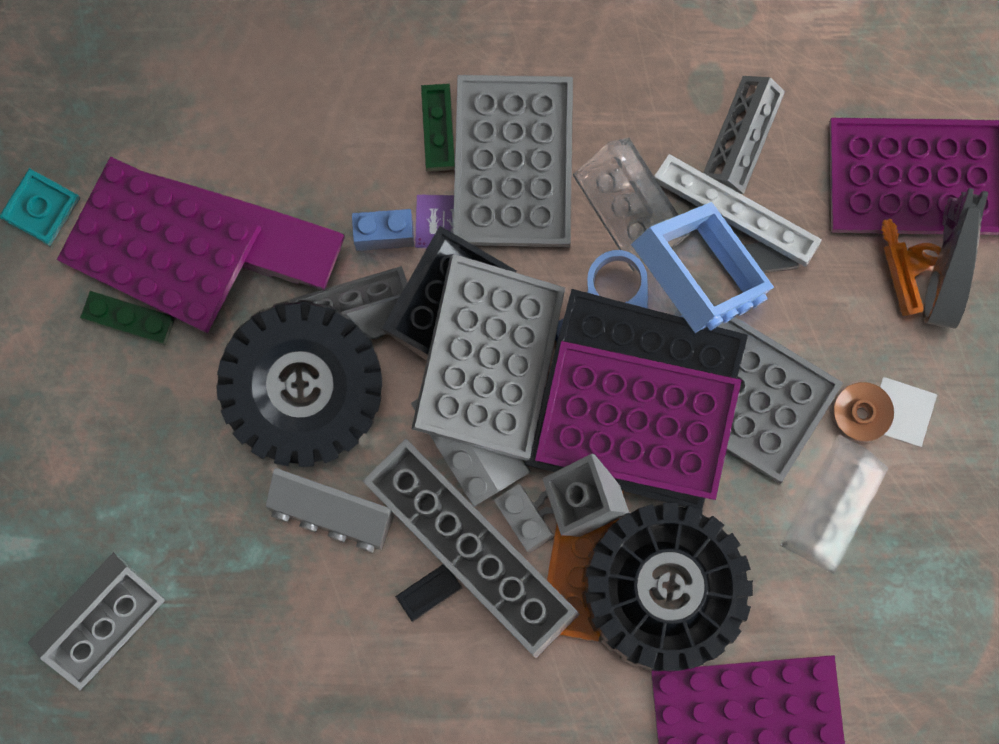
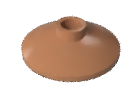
[834,382,894,442]

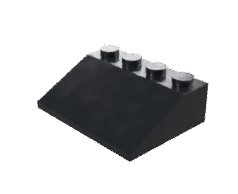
[381,226,517,361]

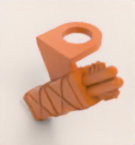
[881,218,941,316]

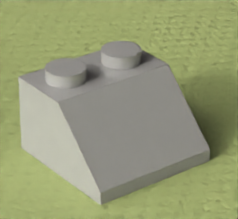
[542,454,629,537]

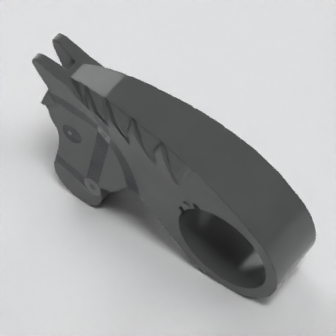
[923,188,988,329]

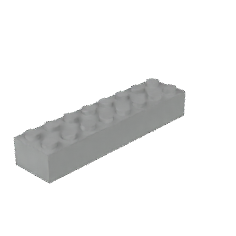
[363,439,580,658]

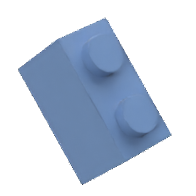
[352,209,415,251]

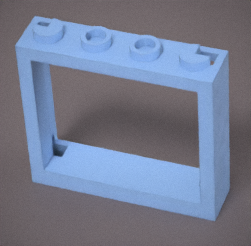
[631,202,774,333]

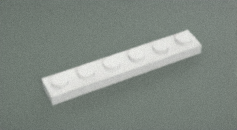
[654,154,822,267]

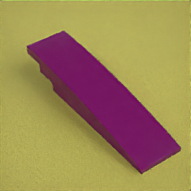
[143,171,345,291]

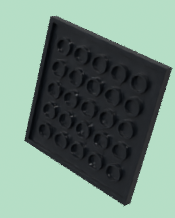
[525,289,748,510]

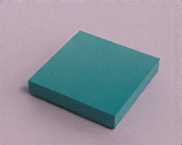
[0,168,80,247]

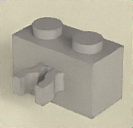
[494,483,554,553]

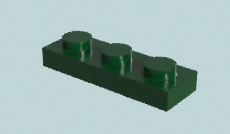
[421,83,455,172]
[80,291,175,346]

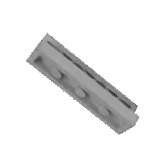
[703,76,785,194]

